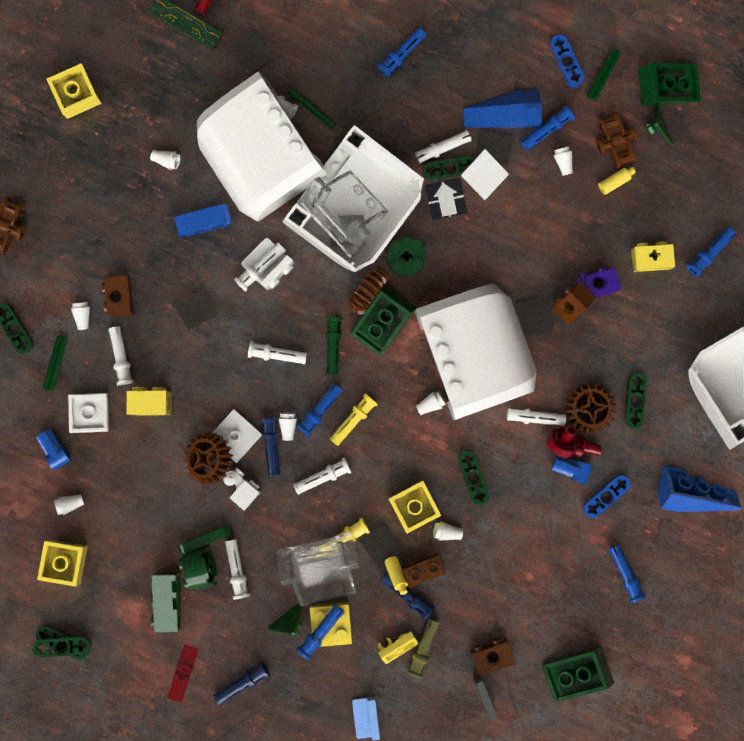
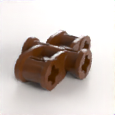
[595,111,638,169]
[0,197,27,255]

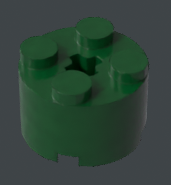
[387,237,426,278]
[178,547,218,591]

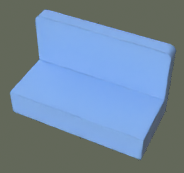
[352,697,380,740]

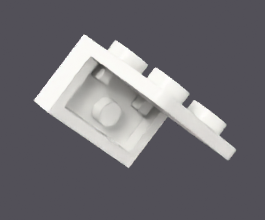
[242,238,294,291]

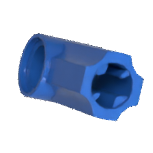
[36,429,71,470]
[551,455,593,484]

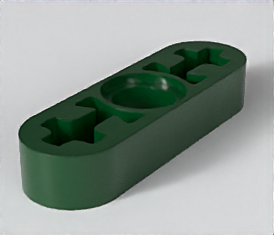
[423,156,475,181]
[0,304,34,354]
[625,373,647,429]
[458,451,489,505]
[177,525,233,555]
[36,625,90,660]
[33,636,92,657]

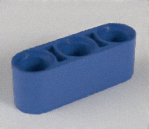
[174,204,232,237]

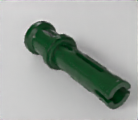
[325,316,343,374]

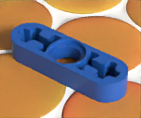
[550,34,584,88]
[583,475,630,518]

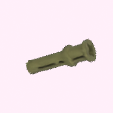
[406,619,440,679]

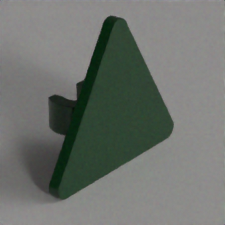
[645,106,673,145]
[268,602,303,636]

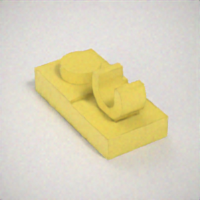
[378,632,419,664]

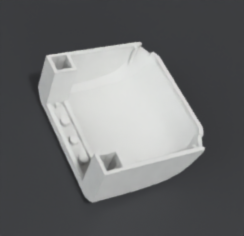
[197,71,329,222]
[282,125,424,272]
[415,284,537,420]
[688,327,744,450]

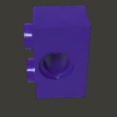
[575,266,621,298]

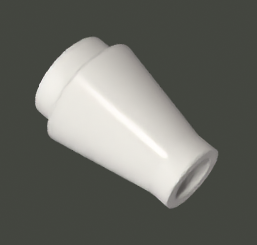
[553,147,573,176]
[150,150,180,170]
[71,302,90,330]
[416,391,446,415]
[278,412,297,441]
[54,494,84,515]
[433,522,463,541]

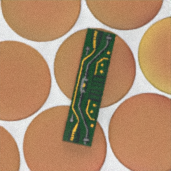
[149,0,224,50]

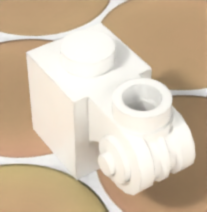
[223,467,261,511]

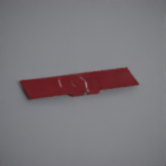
[167,644,199,703]

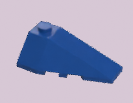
[463,90,542,128]
[658,465,741,512]

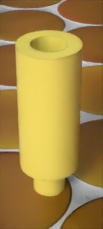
[598,167,636,195]
[384,556,408,595]

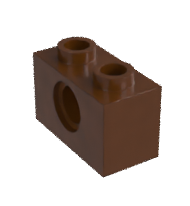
[102,275,134,318]
[552,282,597,325]
[402,553,446,588]
[470,638,516,677]

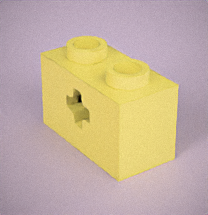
[631,241,675,272]

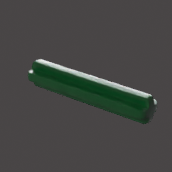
[587,48,621,101]
[43,335,68,391]

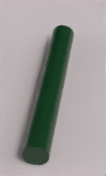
[288,88,336,129]

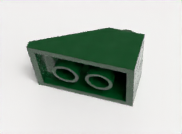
[638,63,701,106]
[351,285,418,357]
[542,646,614,703]

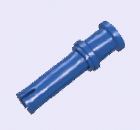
[377,27,426,78]
[520,105,575,151]
[686,227,736,277]
[296,383,343,437]
[608,544,646,603]
[296,604,345,660]

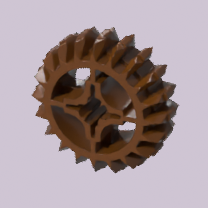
[348,265,390,315]
[565,383,617,434]
[184,432,234,485]

